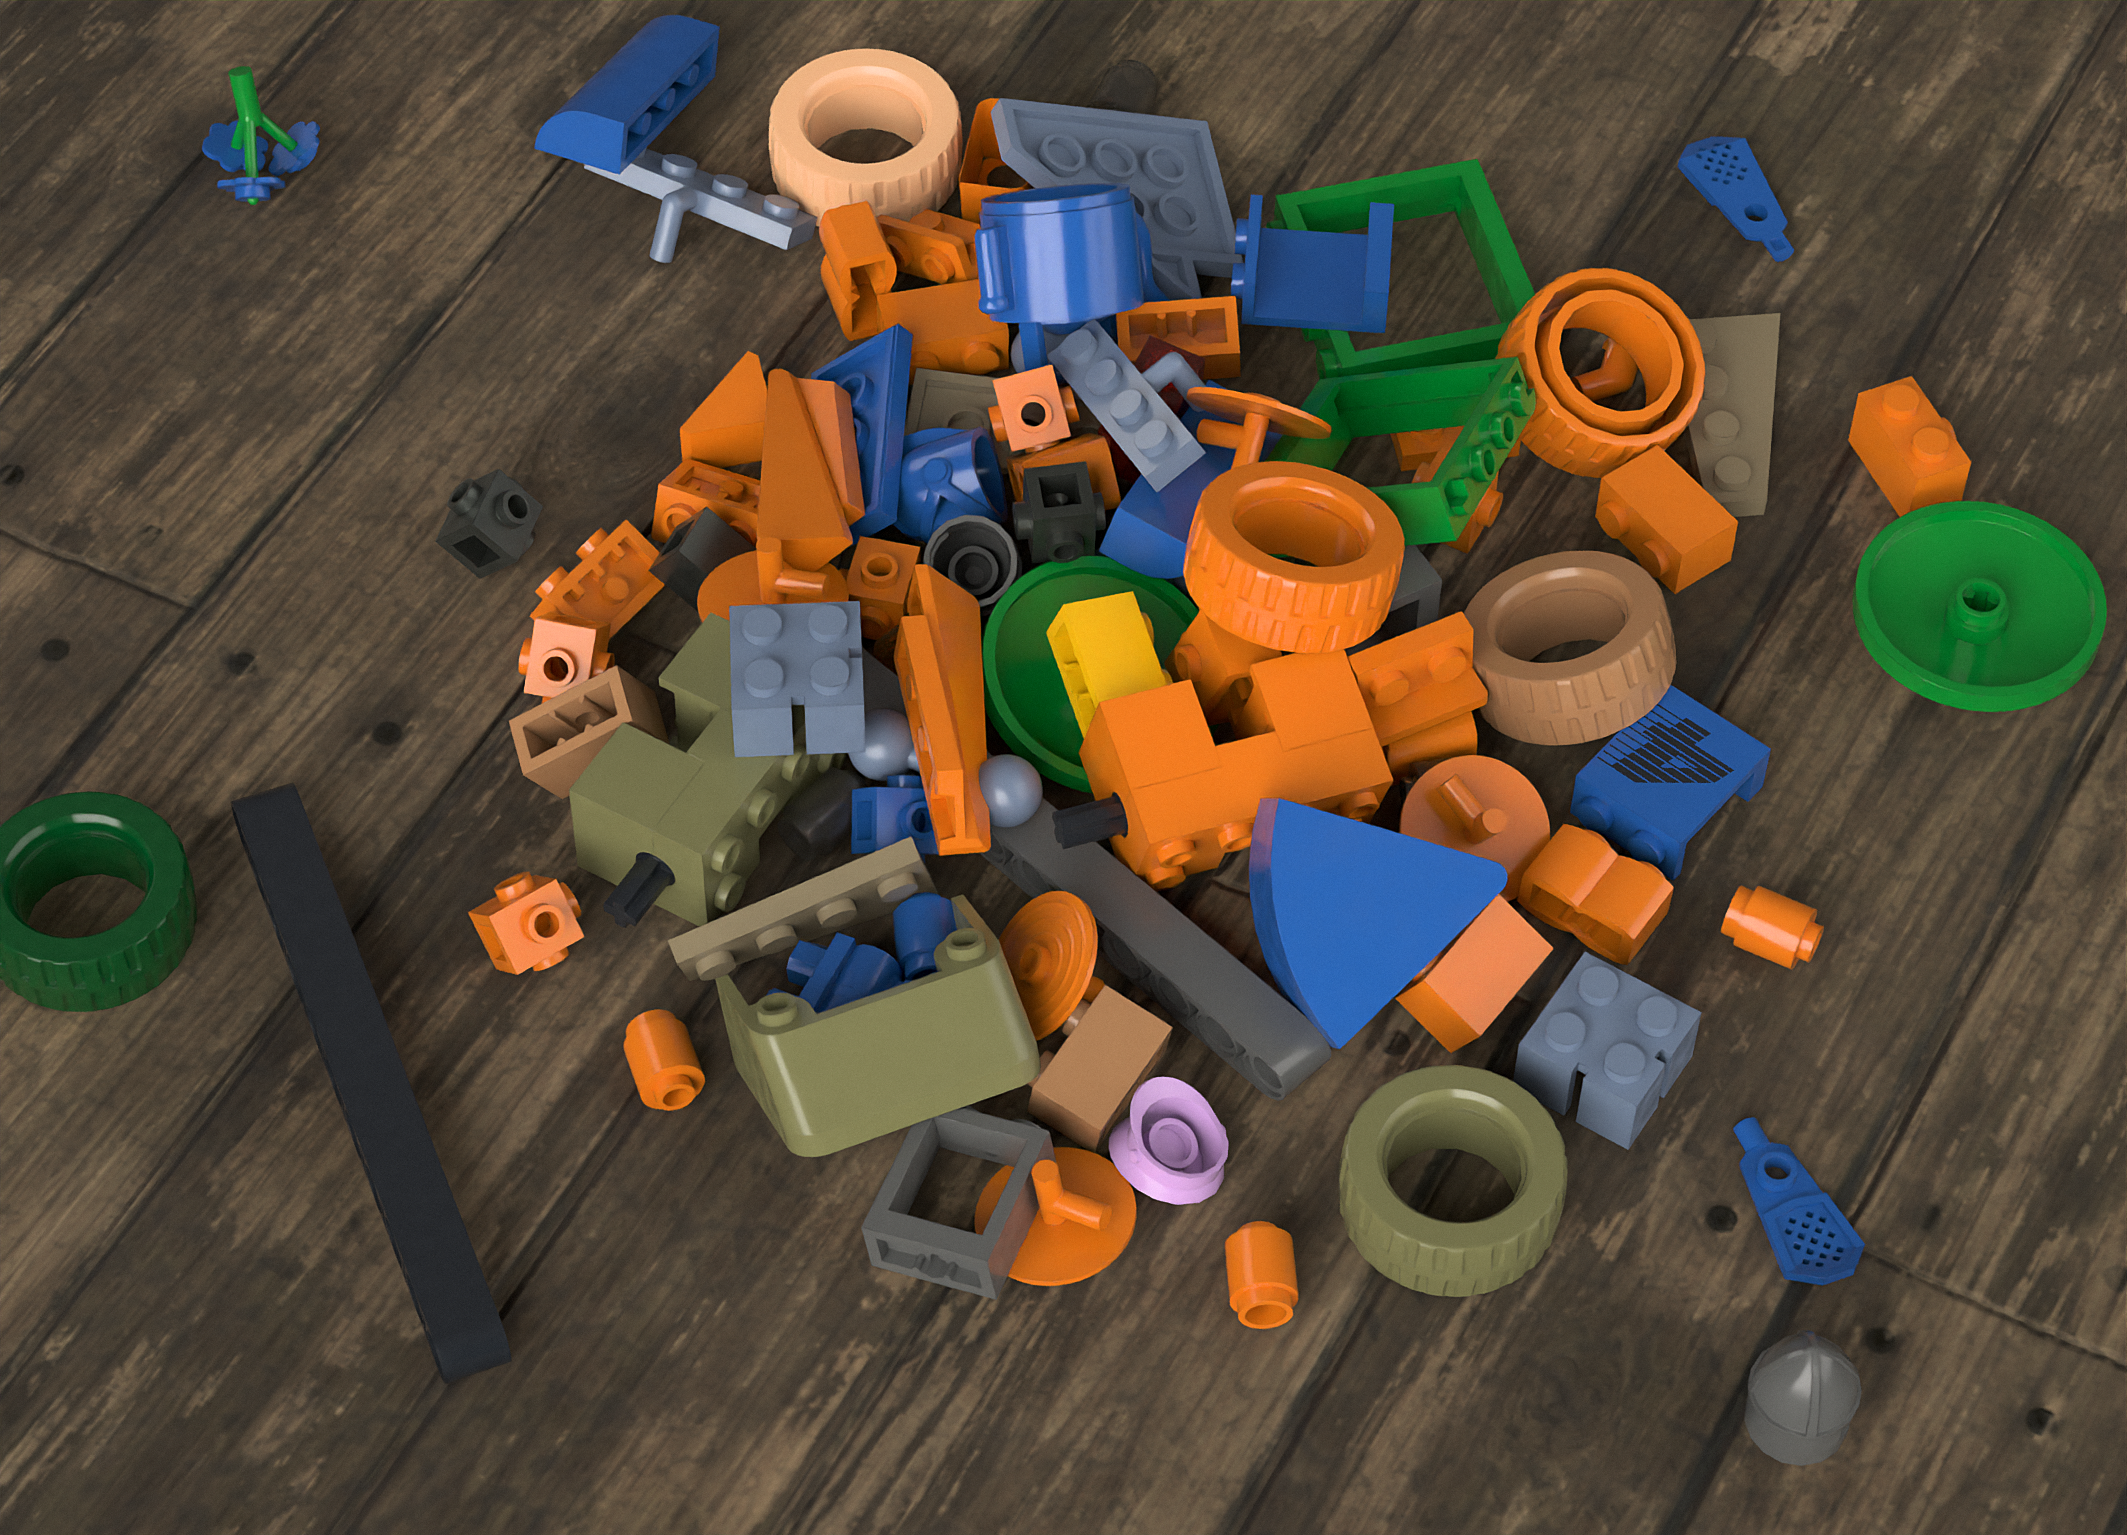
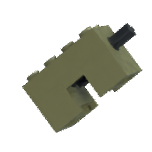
[569,613,847,928]

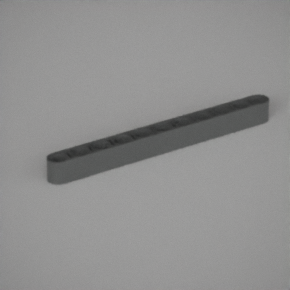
[862,647,1331,1101]

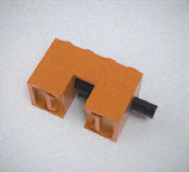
[1052,649,1394,892]

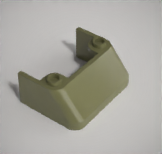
[715,894,1041,1157]

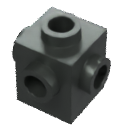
[1013,461,1106,563]
[435,469,543,579]

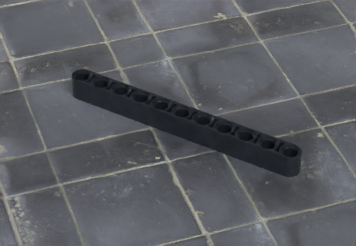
[230,782,512,1384]

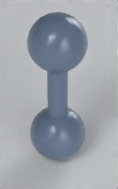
[848,708,1043,828]

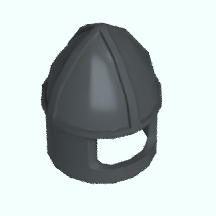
[923,515,1022,618]
[1744,1330,1862,1466]

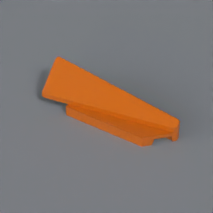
[756,369,865,572]
[893,564,991,856]

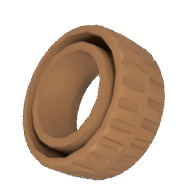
[1464,551,1677,745]

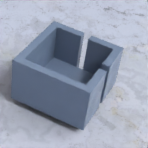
[729,601,866,757]
[1513,952,1702,1150]

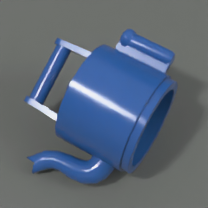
[974,183,1170,385]

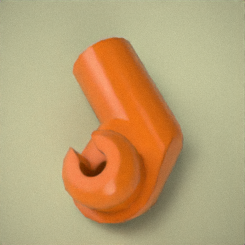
[1571,338,1639,402]

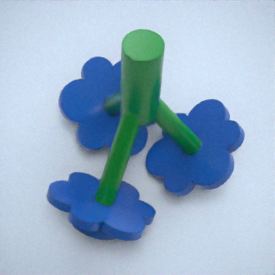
[202,66,320,205]

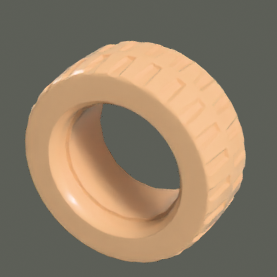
[769,48,963,227]

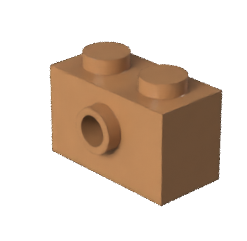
[509,665,670,799]
[1027,985,1173,1153]

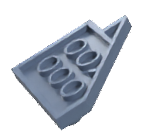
[991,98,1243,301]

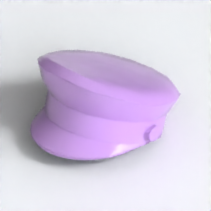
[1108,1077,1228,1205]

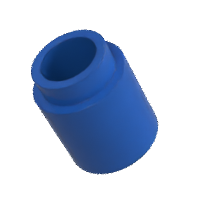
[893,892,957,981]

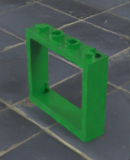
[1266,159,1535,379]
[1265,357,1536,558]

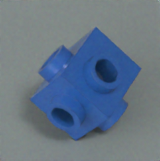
[851,775,939,863]

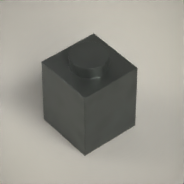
[648,507,756,612]

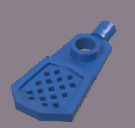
[1678,136,1794,262]
[1733,1117,1865,1285]

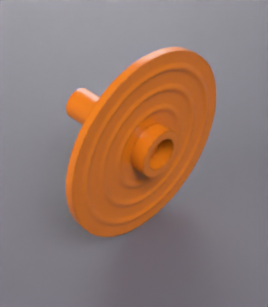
[1186,387,1332,469]
[697,536,849,623]
[1399,755,1550,902]
[998,891,1105,1041]
[974,1147,1137,1286]

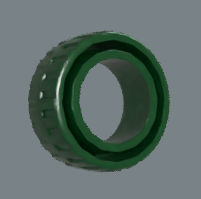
[0,791,197,1012]

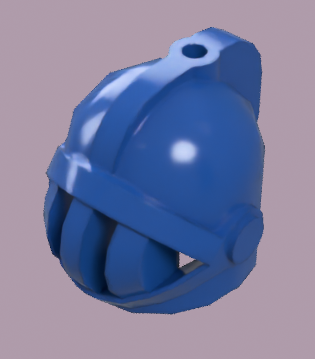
[893,426,1008,544]

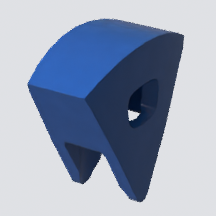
[1249,798,1508,1049]

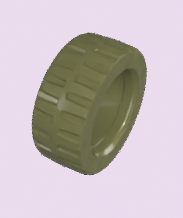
[1339,1065,1568,1297]

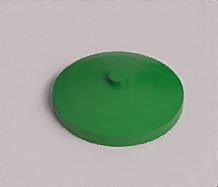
[1852,501,2107,712]
[981,556,1219,794]

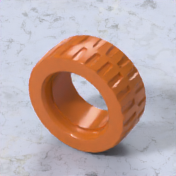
[1495,268,1705,478]
[1183,461,1405,653]

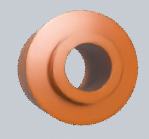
[1721,885,1824,970]
[623,1010,705,1111]
[1225,1221,1299,1329]

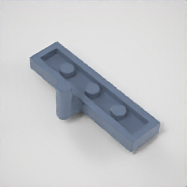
[584,147,818,263]
[1047,319,1206,492]

